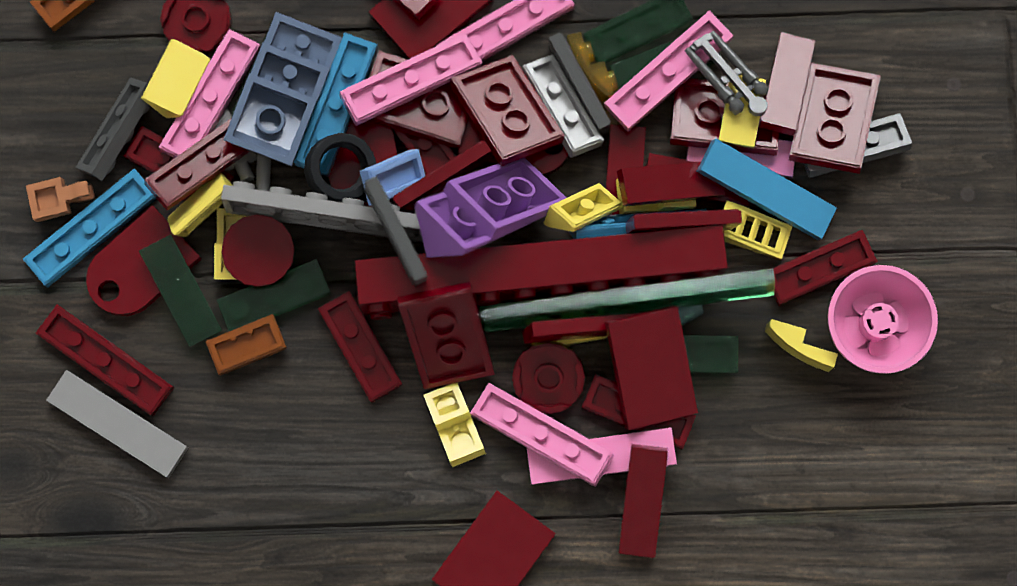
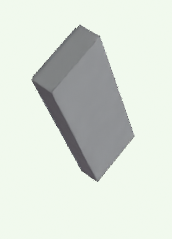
[522,54,604,158]

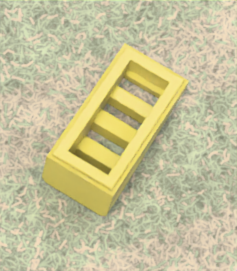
[722,200,793,260]

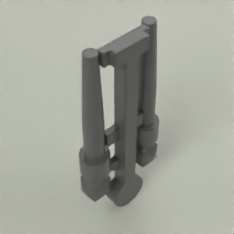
[685,31,769,116]

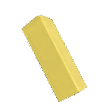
[141,39,210,118]
[168,173,233,237]
[544,183,623,232]

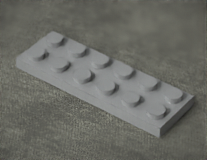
[221,181,423,243]

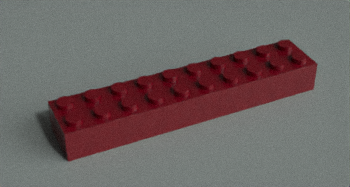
[355,225,728,320]

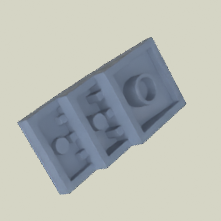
[223,12,342,167]

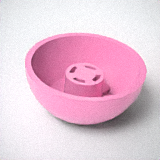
[828,265,938,374]

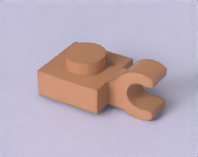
[26,177,95,222]

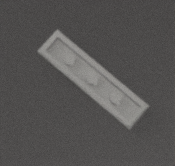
[46,370,189,478]

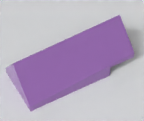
[415,157,567,257]

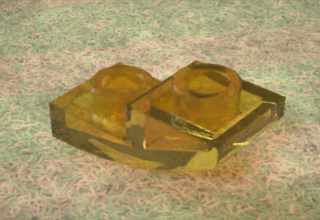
[567,32,618,103]

